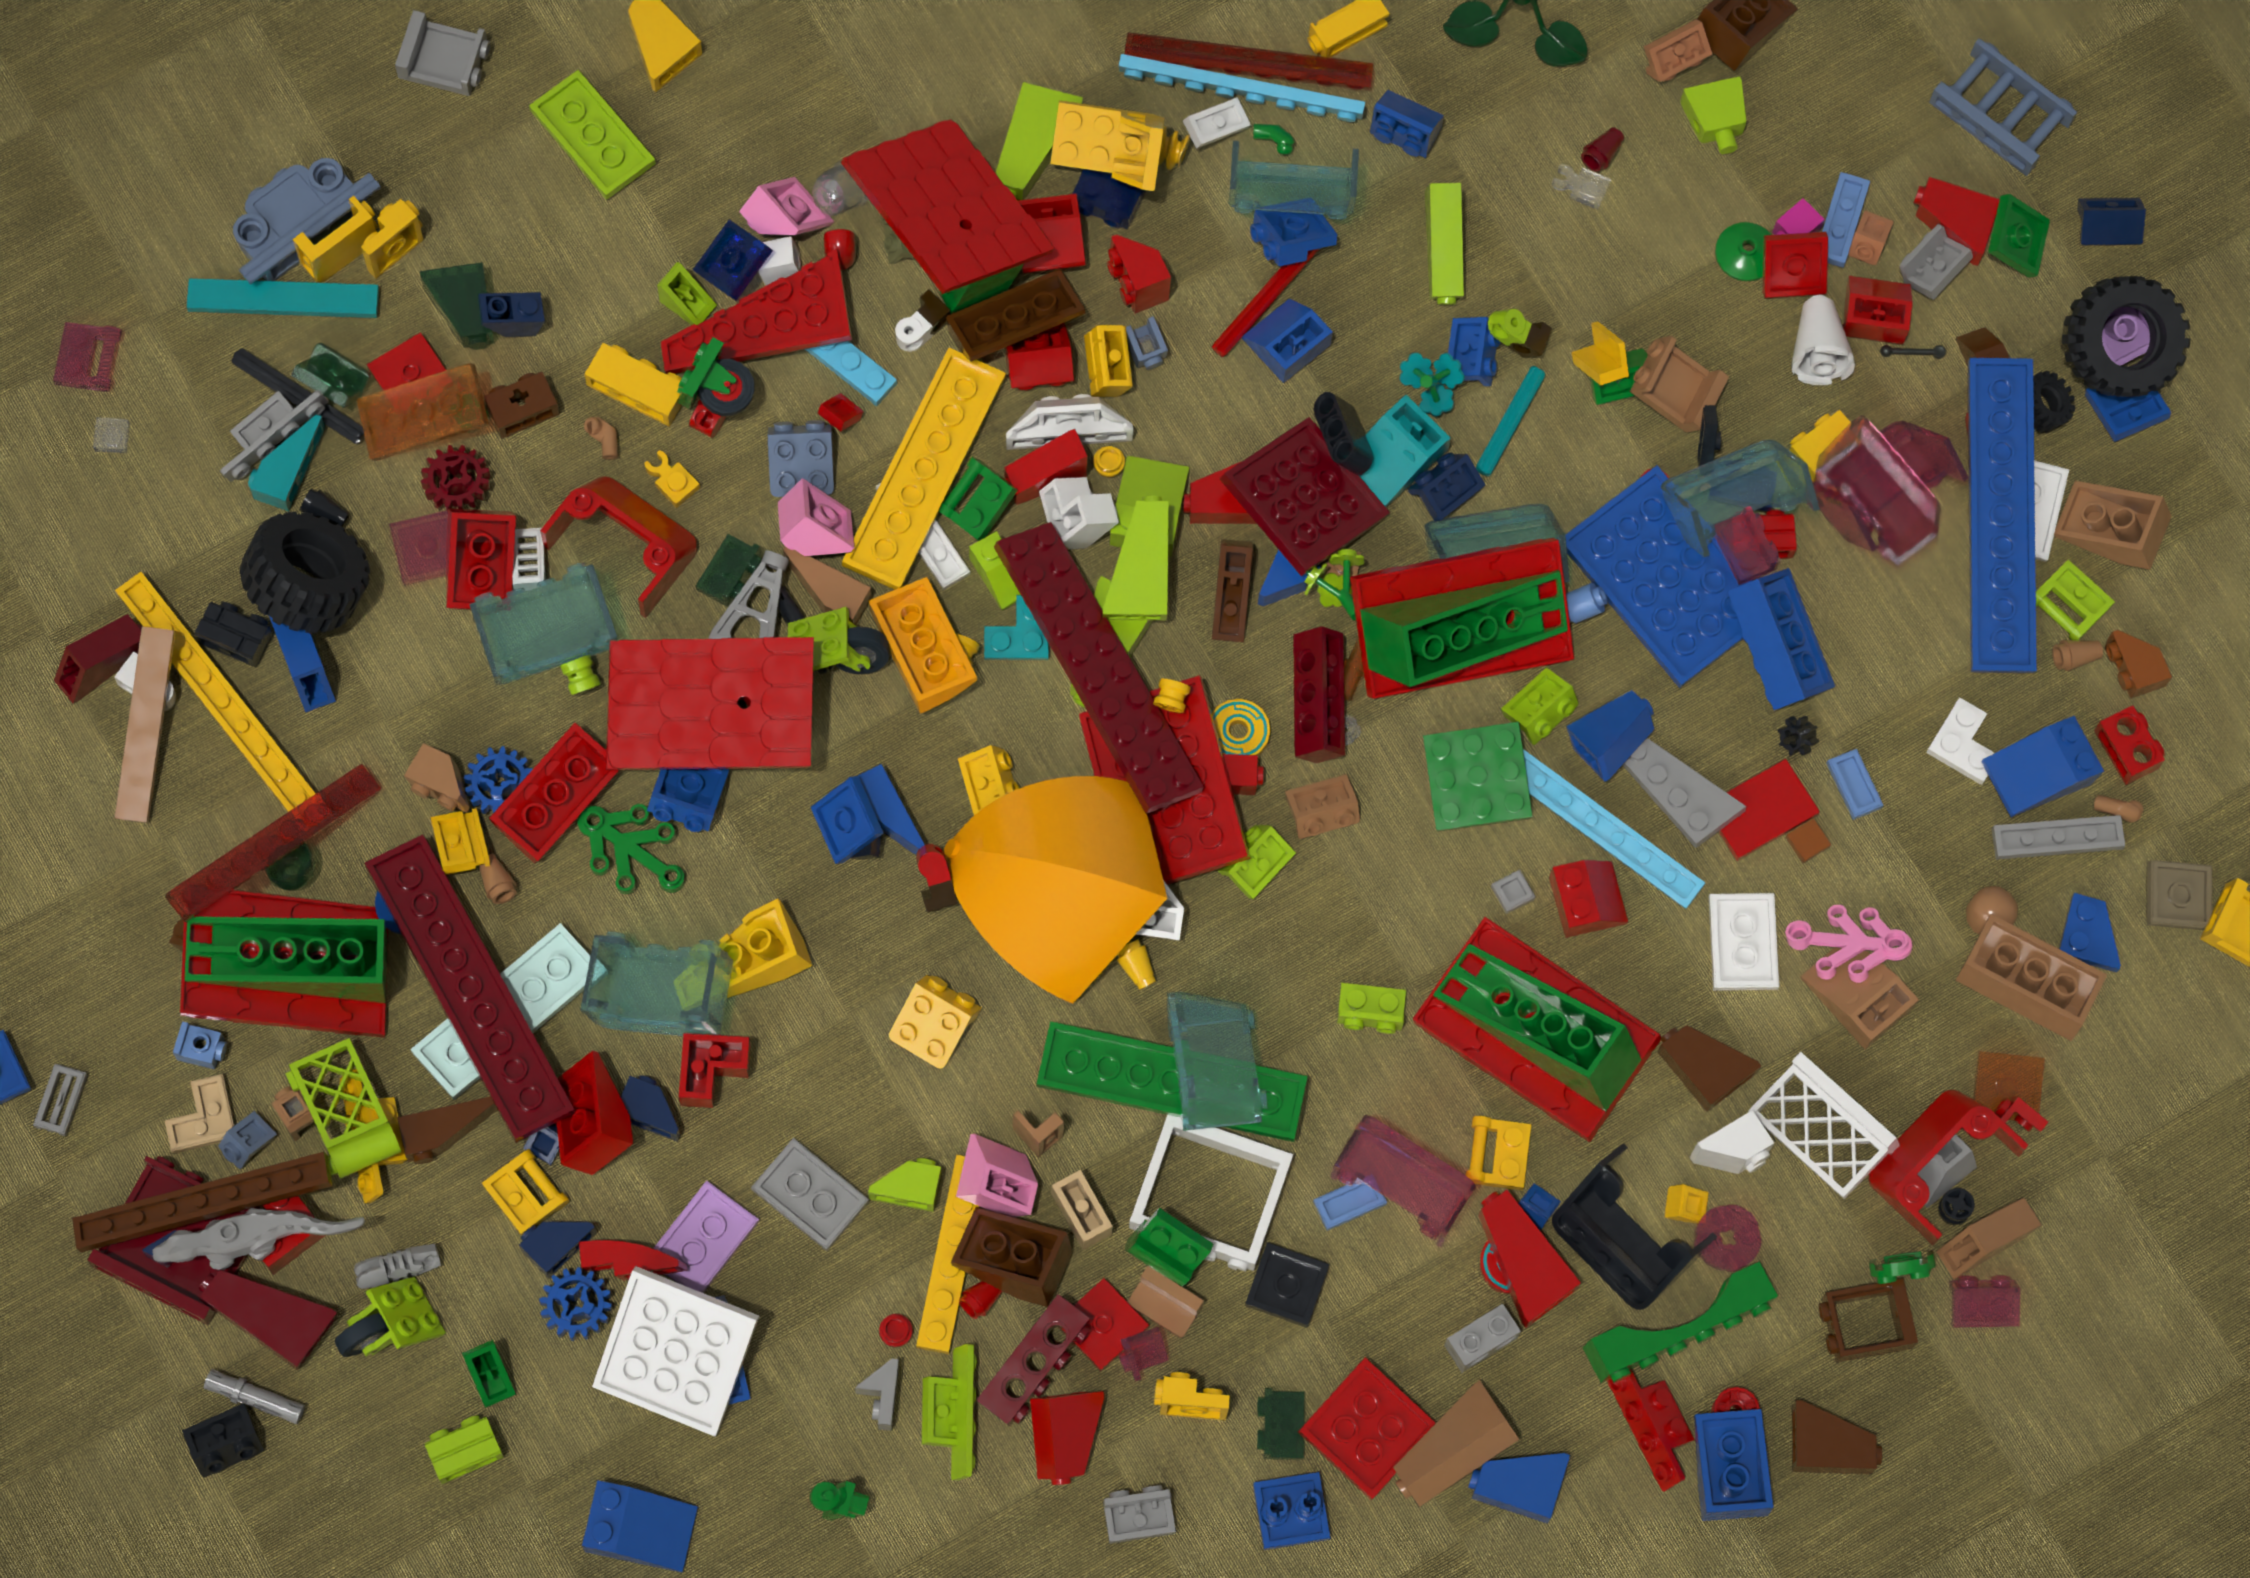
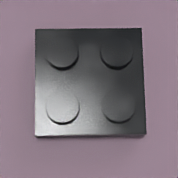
[1245,1242,1329,1328]

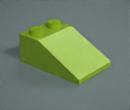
[1110,455,1189,557]

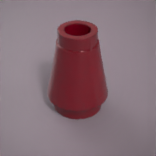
[1581,127,1624,172]

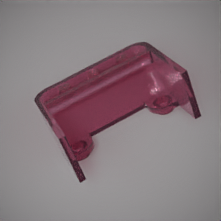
[1808,421,1969,552]
[1331,1115,1476,1248]

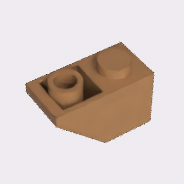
[404,743,470,813]

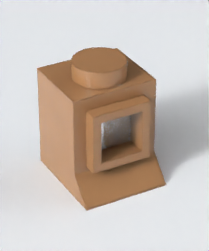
[271,1086,315,1141]

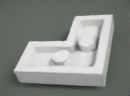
[1926,697,1994,785]

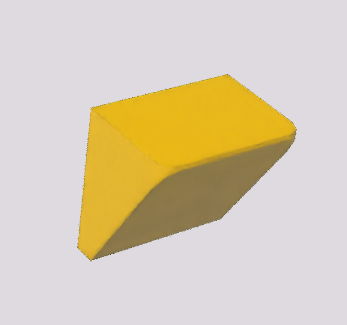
[1665,1184,1709,1225]

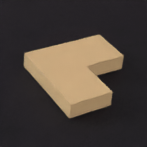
[165,1074,235,1154]

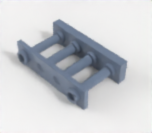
[1929,38,2077,176]

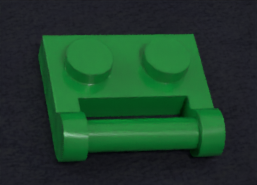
[939,456,1018,541]

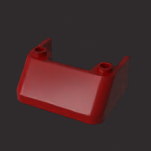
[540,476,697,618]
[1868,1090,2029,1246]

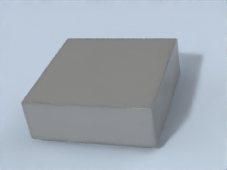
[1491,870,1535,914]

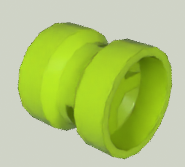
[560,654,601,695]

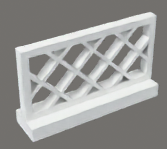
[1748,1052,1900,1199]

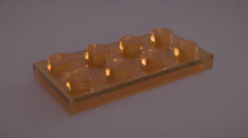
[356,363,489,461]

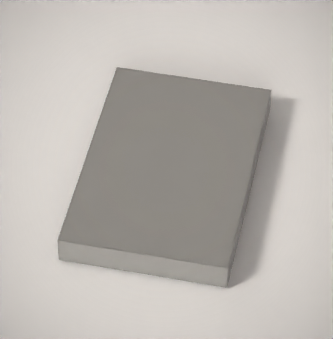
[751,1138,869,1251]

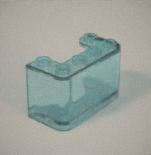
[469,562,618,685]
[580,932,733,1036]

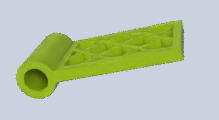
[285,1038,402,1179]

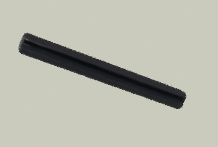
[232,348,367,444]

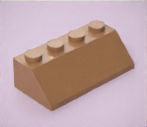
[1955,914,2108,1041]

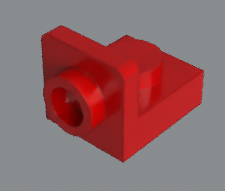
[1994,1096,2049,1132]

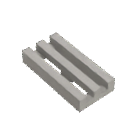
[33,1064,88,1137]

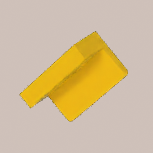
[1572,321,1629,386]

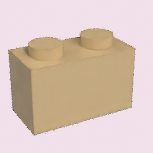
[1051,1169,1113,1250]

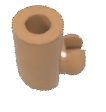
[584,417,618,460]
[2094,795,2144,823]

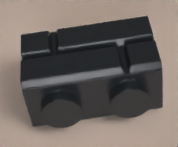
[194,601,272,668]

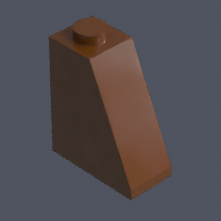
[1658,1025,1761,1112]
[1791,1400,1882,1474]

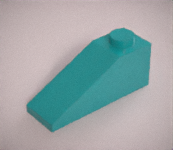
[248,415,325,512]

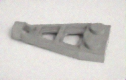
[708,550,789,639]

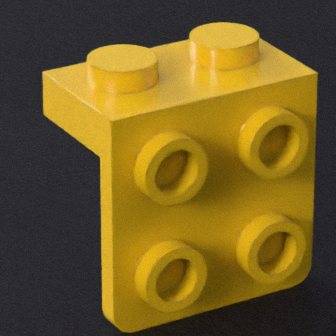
[889,975,982,1069]

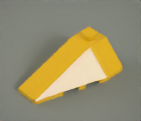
[674,898,813,1012]

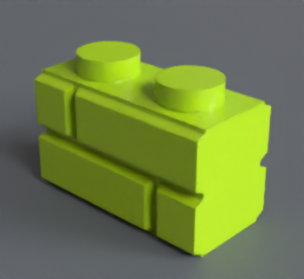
[424,1415,504,1484]

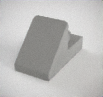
[855,1359,899,1431]

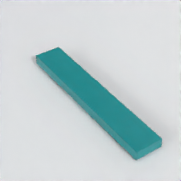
[186,278,379,318]

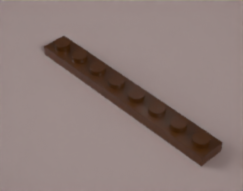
[72,1151,333,1253]

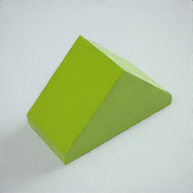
[657,262,717,325]

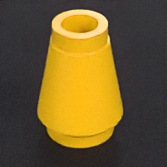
[1117,939,1156,990]

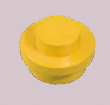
[1093,446,1125,477]

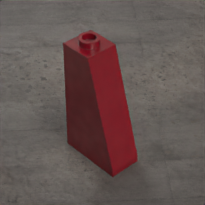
[199,1270,338,1371]

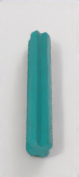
[1476,366,1545,477]

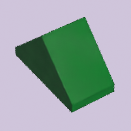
[462,1340,516,1408]

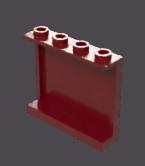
[87,1156,262,1326]

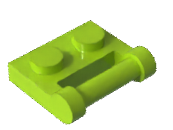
[2036,560,2115,640]

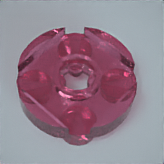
[1694,1205,1761,1272]

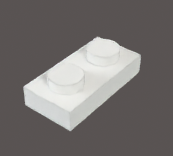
[1183,98,1251,149]

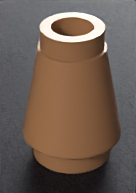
[2052,640,2103,671]
[479,854,517,904]

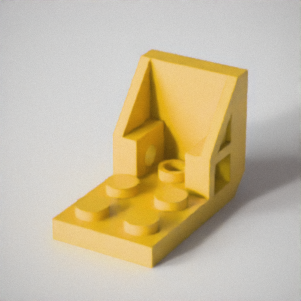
[1050,100,1165,191]

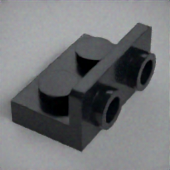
[182,1403,264,1478]

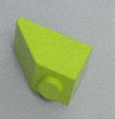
[969,531,1021,611]
[868,1158,941,1212]

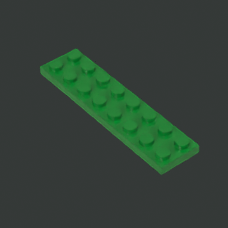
[1036,1021,1308,1142]

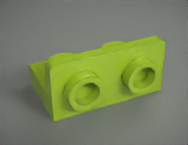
[1501,667,1579,745]
[1217,825,1296,899]
[1337,983,1406,1034]

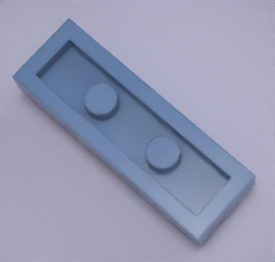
[1822,172,1870,268]

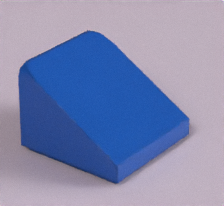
[1519,1183,1561,1231]

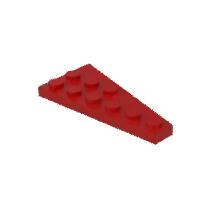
[661,248,852,374]

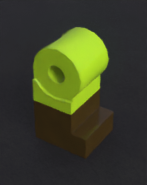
[1488,309,1552,358]

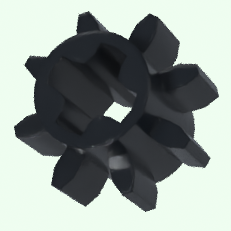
[1777,716,1819,756]

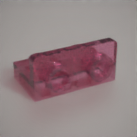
[1712,506,1779,585]
[1949,1275,2020,1328]

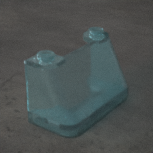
[1166,991,1267,1131]

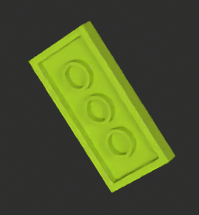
[529,70,656,200]

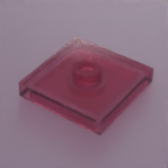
[389,511,448,586]

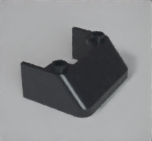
[1552,1143,1717,1310]

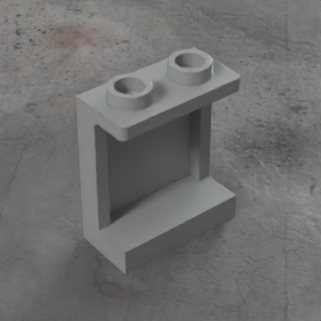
[395,10,491,96]

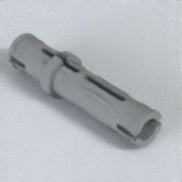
[204,1369,305,1425]

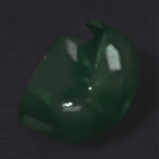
[265,839,315,891]

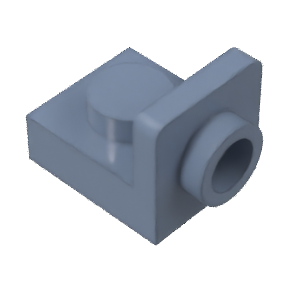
[218,1111,277,1169]

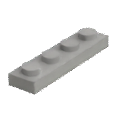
[1992,815,2125,860]

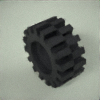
[2033,371,2075,433]

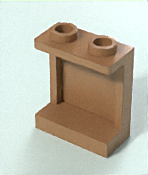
[1630,335,1729,433]

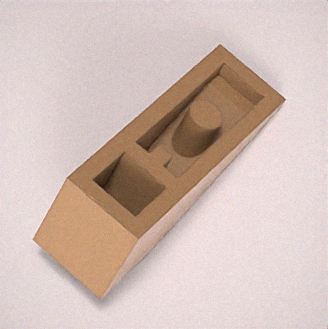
[783,546,871,626]

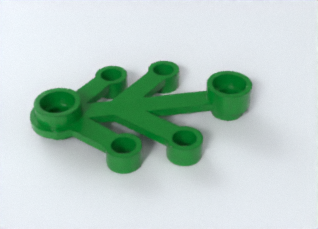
[578,804,685,894]

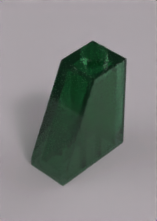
[420,262,495,350]

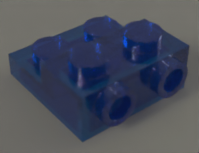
[1072,169,1146,230]

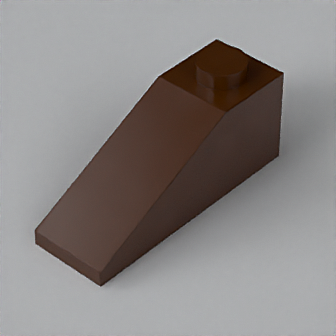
[1212,539,1253,642]
[397,1097,497,1164]

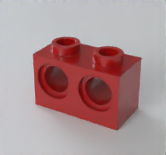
[2094,705,2165,785]

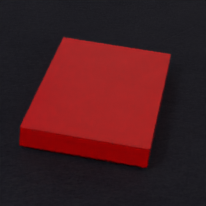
[1719,759,1820,861]

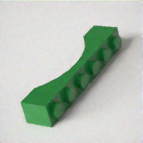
[1582,1261,1778,1383]

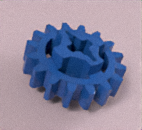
[464,746,532,815]
[539,1267,612,1341]

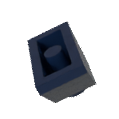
[621,1075,680,1142]
[519,1222,597,1279]

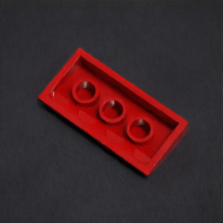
[489,723,619,864]

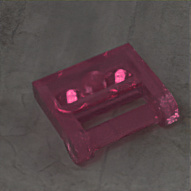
[53,322,122,392]

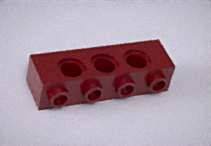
[1293,626,1345,764]
[977,1294,1092,1427]

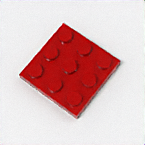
[1297,1357,1436,1500]

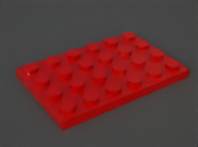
[1079,675,1251,885]

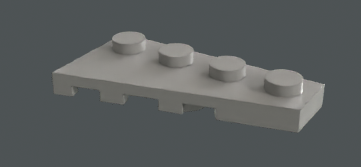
[1623,738,1746,848]

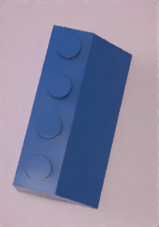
[1727,568,1835,710]

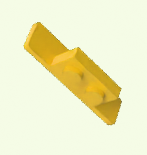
[339,1069,407,1203]

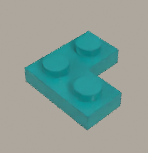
[984,595,1048,660]

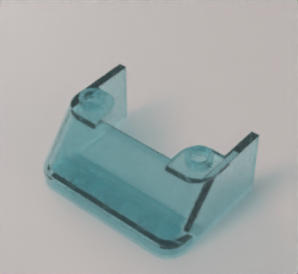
[1228,141,1359,220]
[1661,440,1820,557]
[1424,504,1570,583]

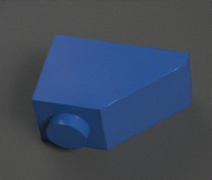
[1258,549,1321,607]

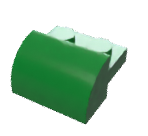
[1125,1208,1214,1287]

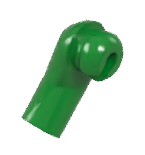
[1253,124,1295,154]

